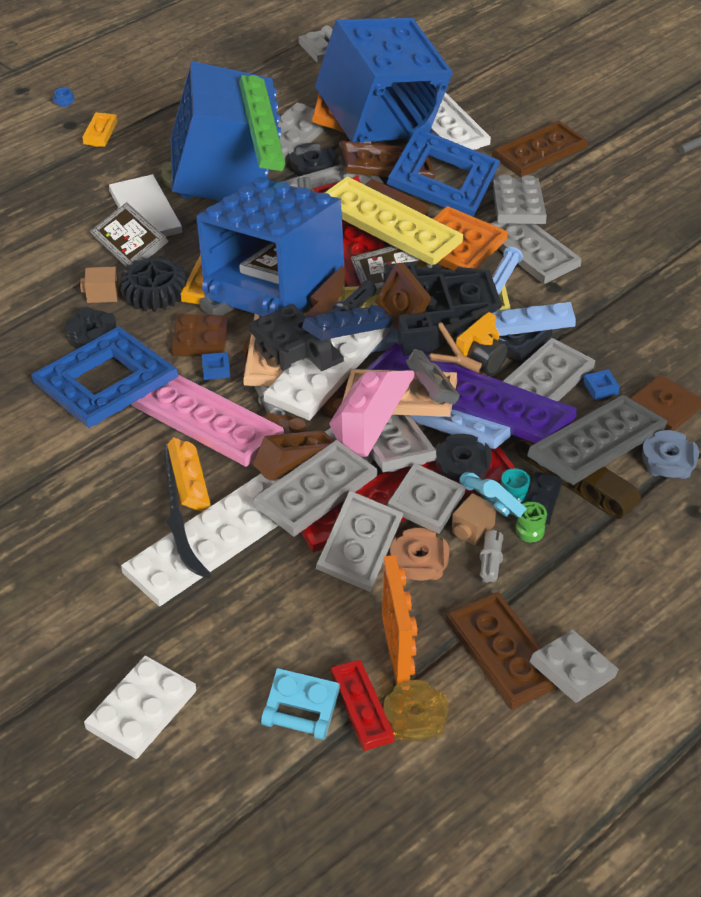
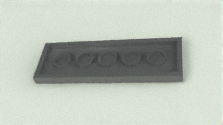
[527,395,667,485]

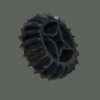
[119,256,187,312]

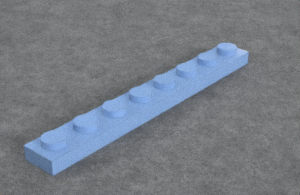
[372,302,575,352]

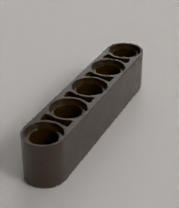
[515,438,641,519]

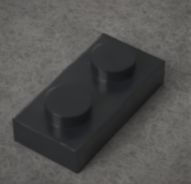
[525,471,563,525]

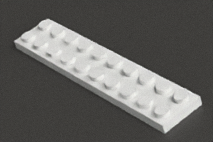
[121,428,374,607]

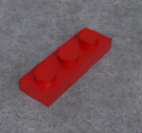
[331,659,395,751]

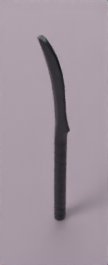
[163,442,211,578]

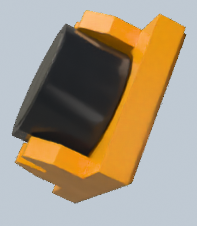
[455,312,509,377]

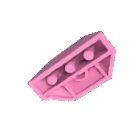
[329,371,415,457]

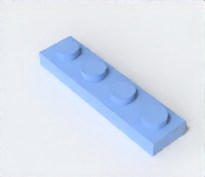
[410,410,510,449]

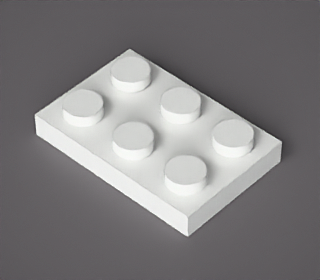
[84,656,196,759]

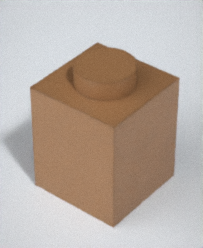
[80,267,118,303]
[451,493,496,546]

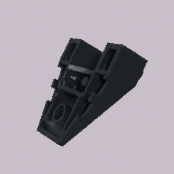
[383,262,502,356]

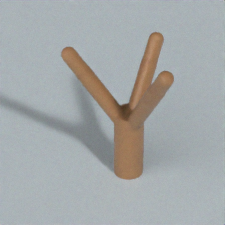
[429,323,482,373]

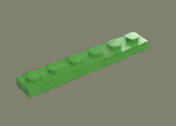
[239,75,285,171]

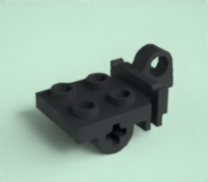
[248,304,344,372]

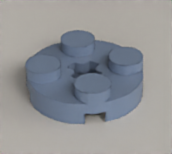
[641,430,699,479]

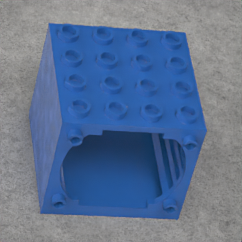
[315,18,453,143]

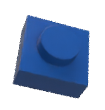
[202,352,230,380]
[583,369,620,400]

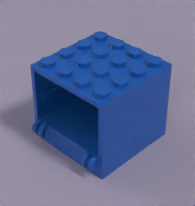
[171,61,281,201]
[197,177,344,316]

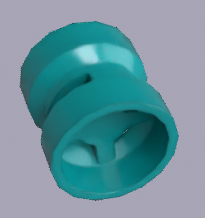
[501,468,530,504]

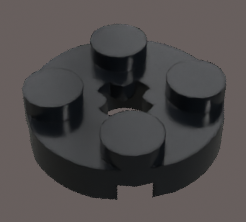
[290,143,335,176]
[65,307,117,349]
[434,434,492,482]

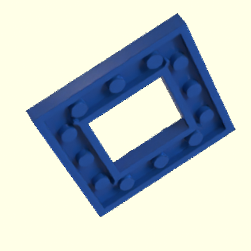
[387,127,500,217]
[31,326,178,428]

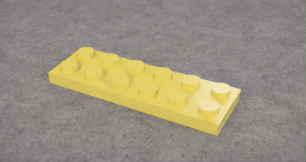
[325,176,463,265]

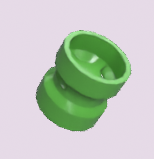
[515,502,547,543]

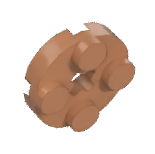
[390,528,449,581]

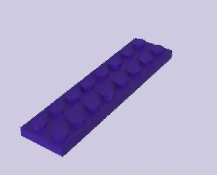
[366,343,576,443]

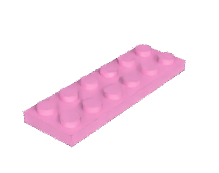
[131,375,284,467]

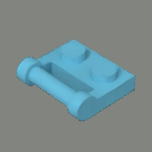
[459,472,527,518]
[261,668,340,740]

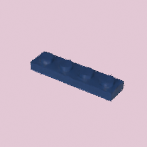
[302,305,393,340]

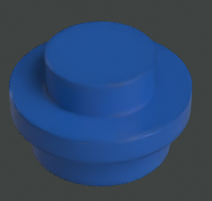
[53,87,75,107]

